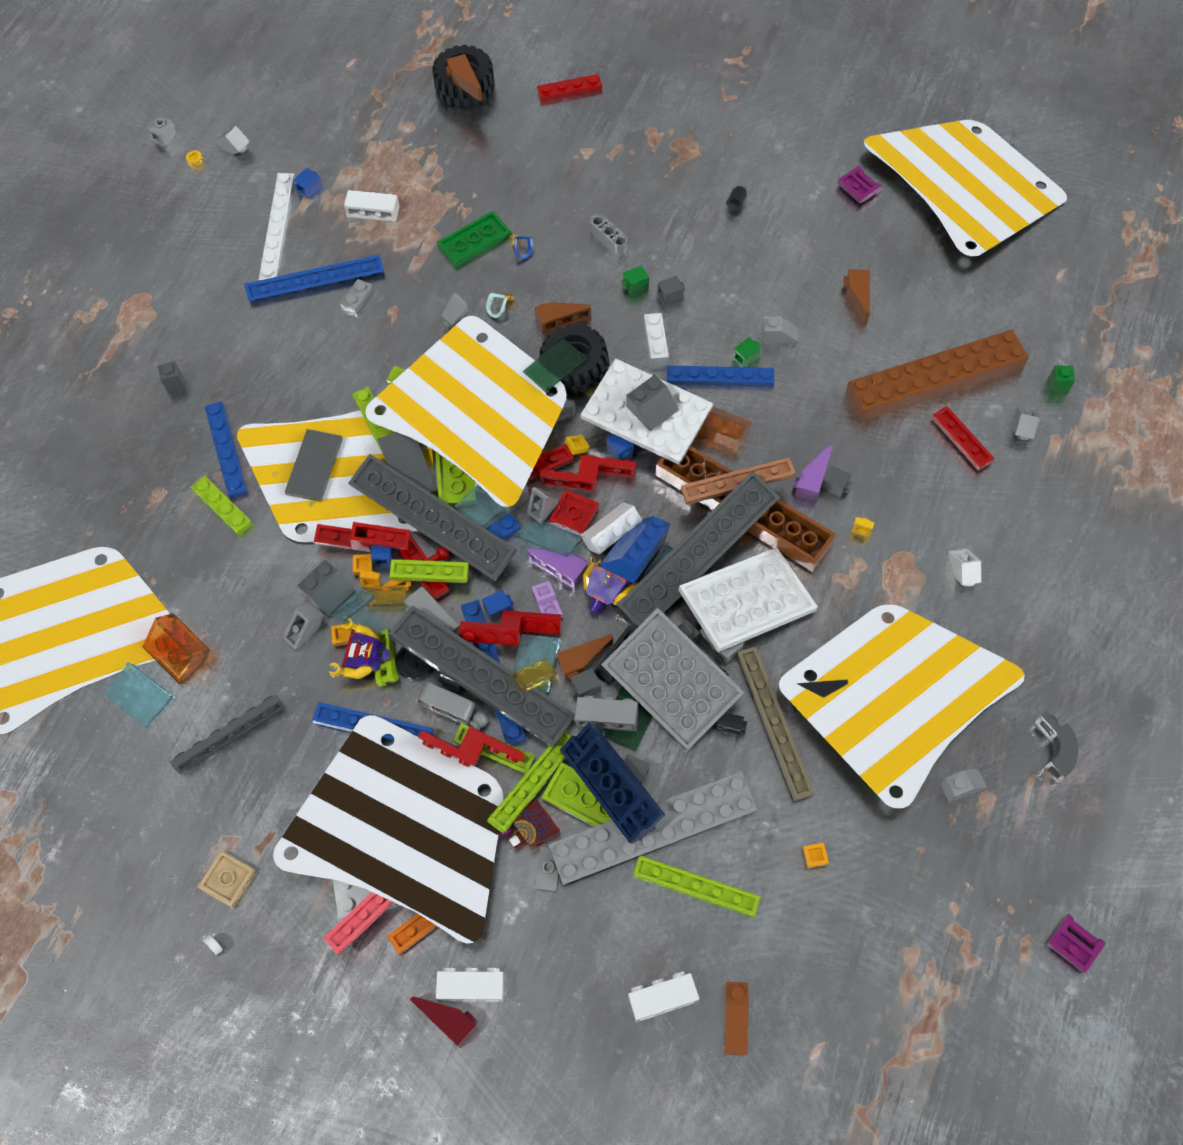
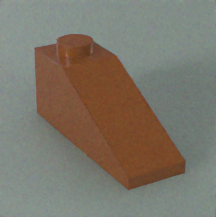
[445,54,482,101]
[843,269,870,324]
[534,302,591,334]
[556,634,613,681]
[724,982,749,1055]

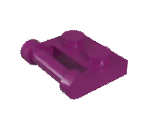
[838,166,883,204]
[1046,914,1106,973]

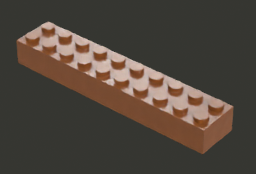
[845,329,1029,422]
[656,446,836,572]

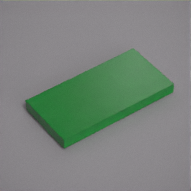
[437,211,512,268]

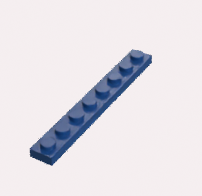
[244,254,384,301]
[460,599,527,746]

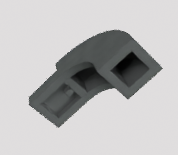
[1036,711,1078,783]

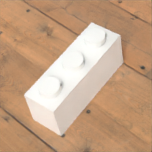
[344,190,400,222]
[644,313,669,371]
[580,502,642,554]
[436,968,505,1002]
[628,971,699,1023]

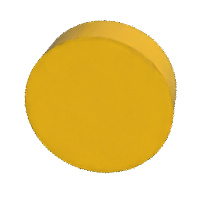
[186,150,204,167]

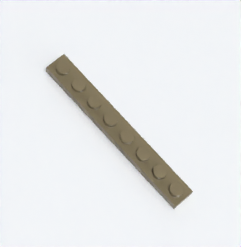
[737,646,814,801]

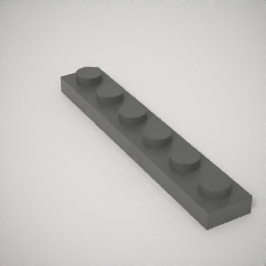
[170,694,285,774]

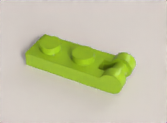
[375,629,399,687]

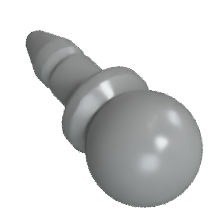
[469,712,489,730]

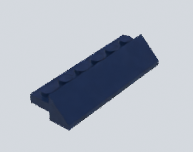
[560,722,665,844]

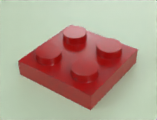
[549,490,599,535]

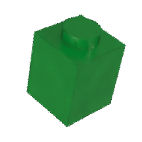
[621,265,649,295]
[732,337,762,367]
[1048,365,1075,393]

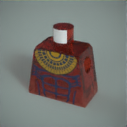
[508,799,561,850]

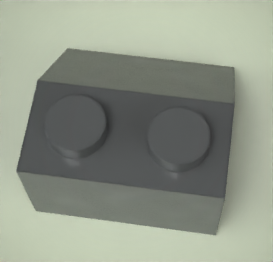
[626,375,679,431]
[297,560,356,618]

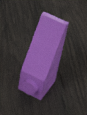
[793,445,833,501]
[527,548,588,589]

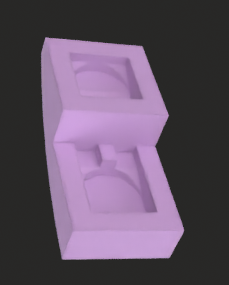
[531,581,563,619]

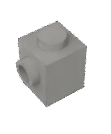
[147,116,177,147]

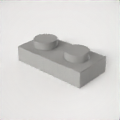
[340,279,373,314]

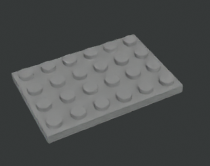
[601,608,745,750]

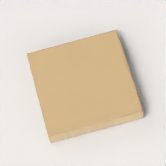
[197,850,257,908]

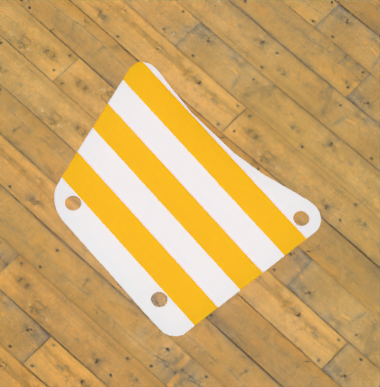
[864,120,1067,256]
[366,316,566,507]
[237,405,436,542]
[0,547,190,734]
[779,605,1025,808]

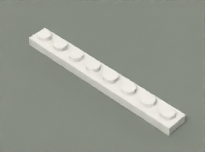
[259,173,295,280]

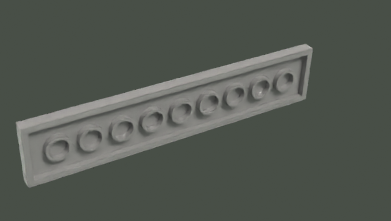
[548,771,757,885]

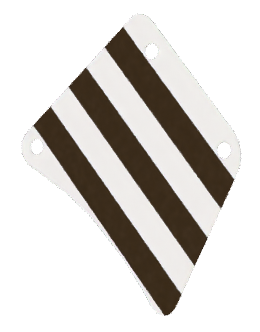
[273,715,503,944]

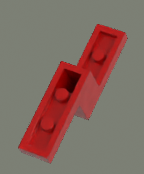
[540,455,636,492]
[314,522,411,552]
[459,610,561,646]
[418,726,527,767]

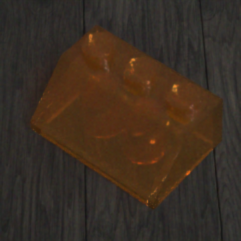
[696,407,752,452]
[142,613,210,685]

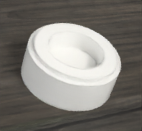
[203,935,223,956]

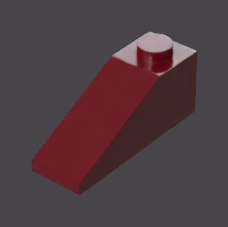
[410,996,478,1048]

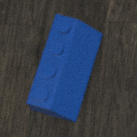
[599,516,670,583]

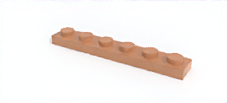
[681,457,796,505]

